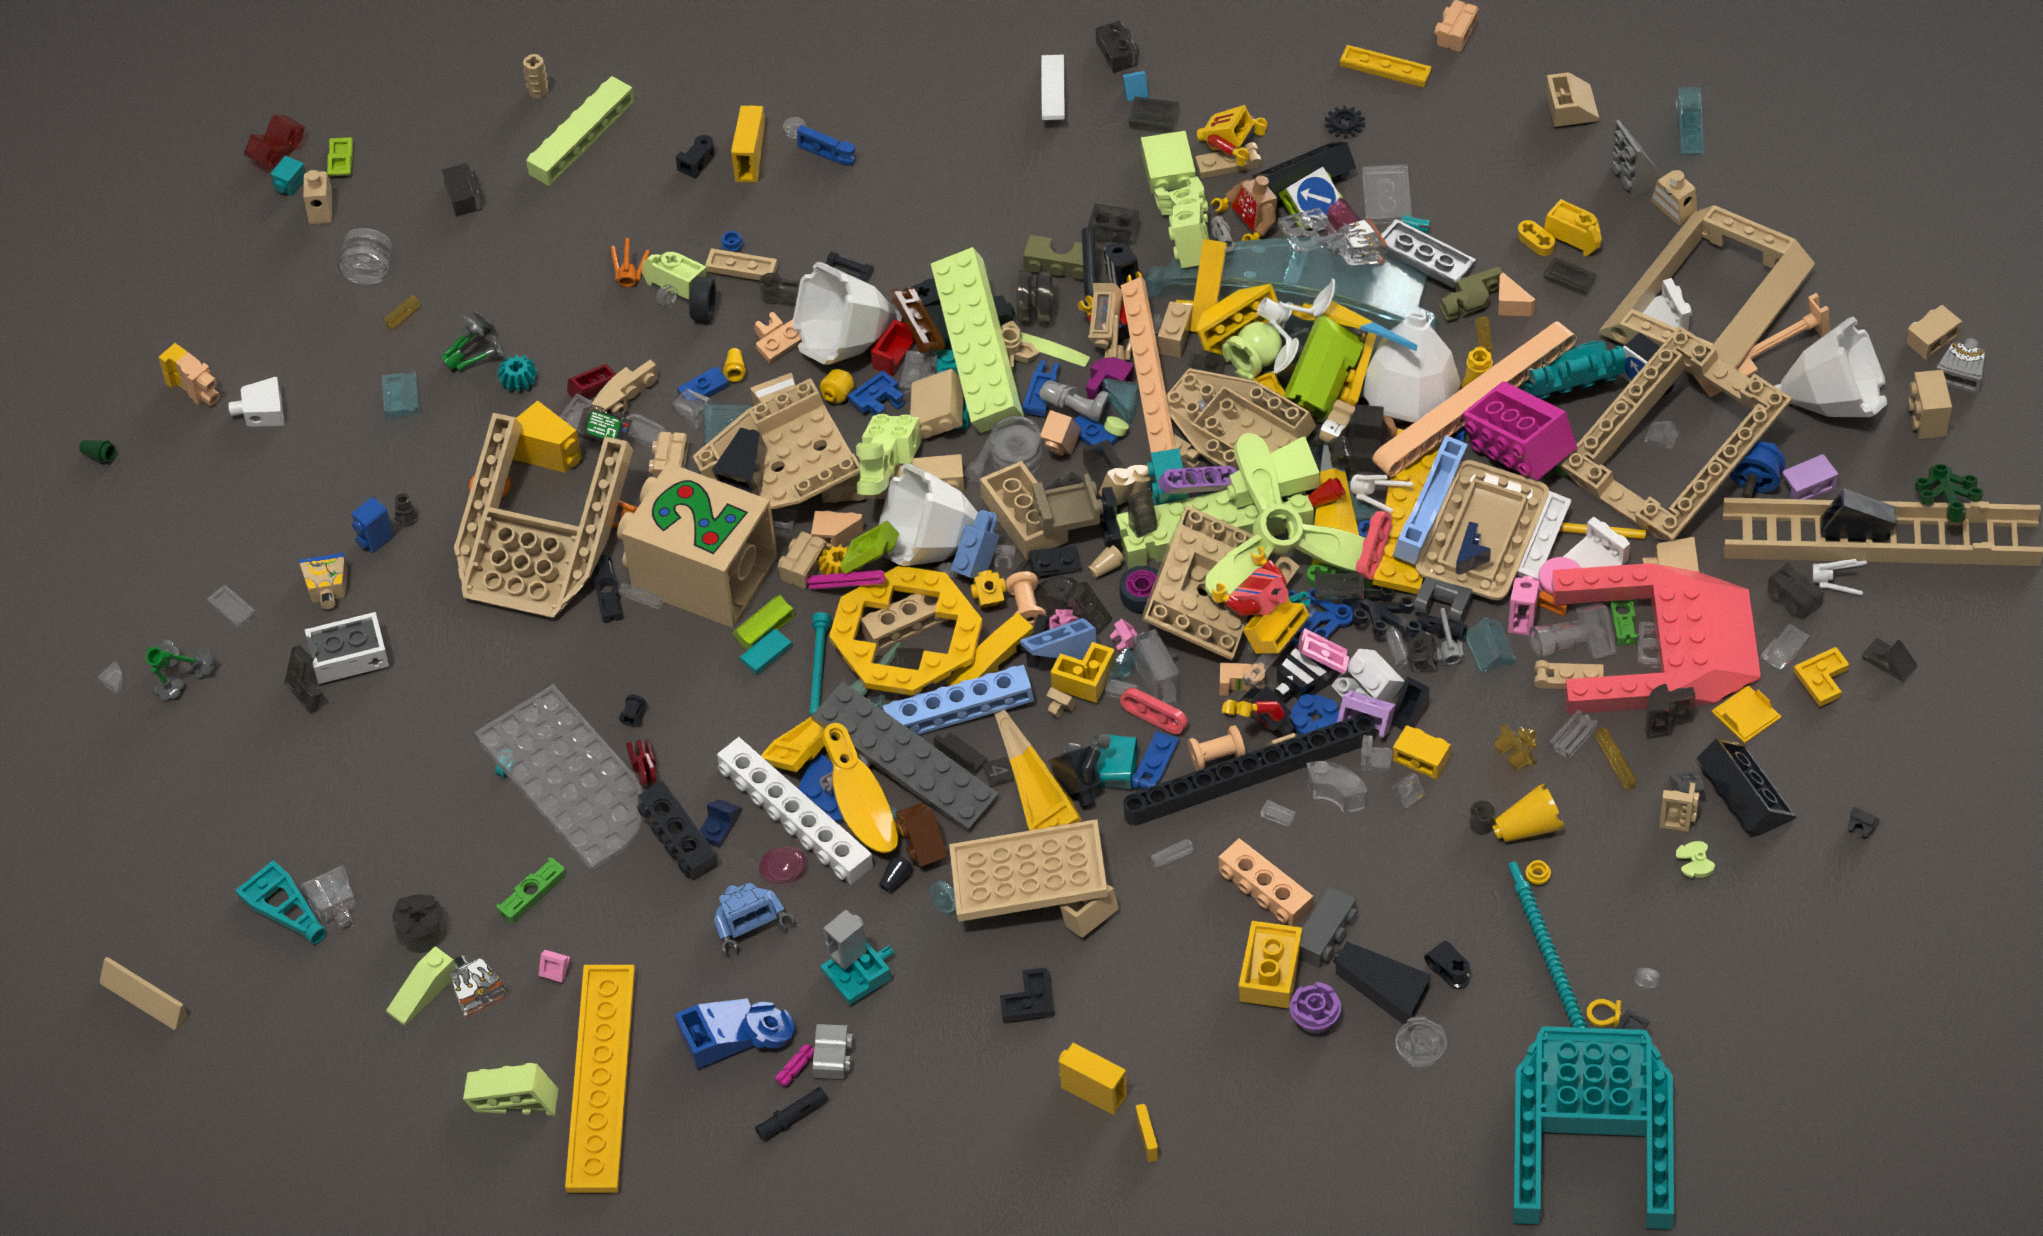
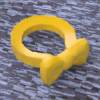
[1587,999,1622,1028]

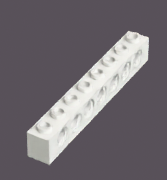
[717,737,873,885]

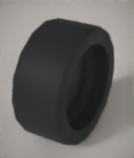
[689,276,716,321]

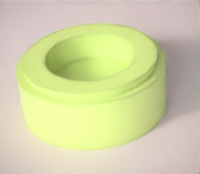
[1104,416,1129,436]

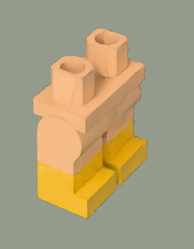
[159,343,220,406]

